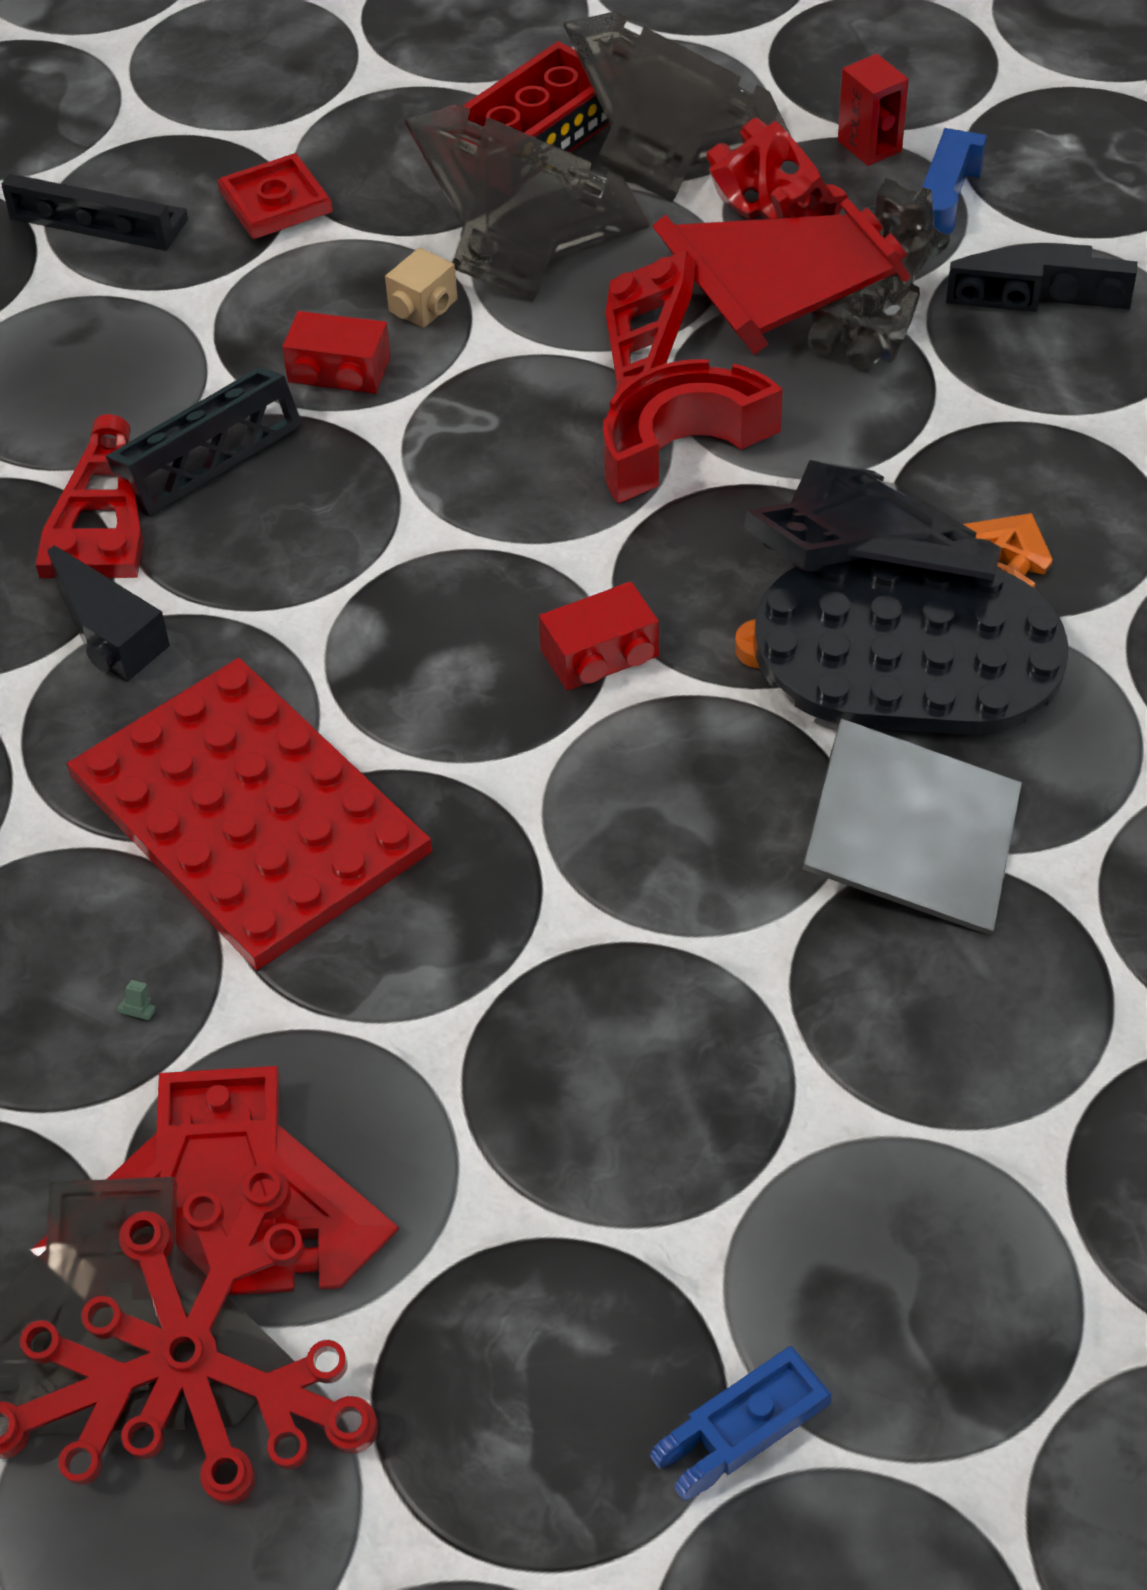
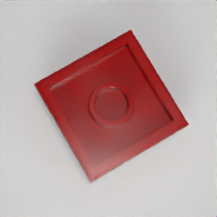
[217,153,333,239]

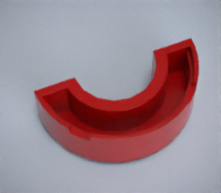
[603,359,783,504]

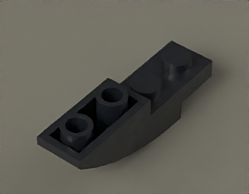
[946,244,1138,312]

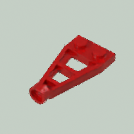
[605,250,696,393]
[36,414,144,578]

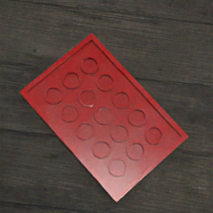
[66,657,432,971]

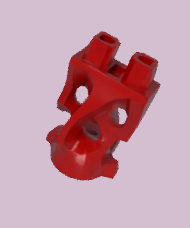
[706,117,848,220]

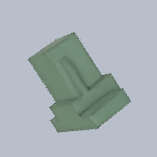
[117,980,156,1021]

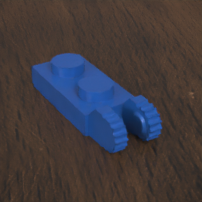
[649,1346,832,1501]

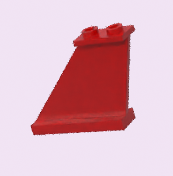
[652,198,911,356]

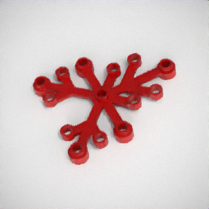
[0,1164,378,1505]

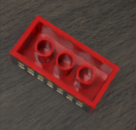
[442,41,622,197]

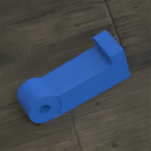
[917,128,987,237]

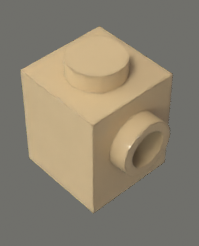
[385,247,458,328]

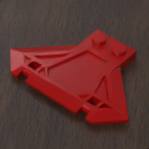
[31,1066,399,1303]

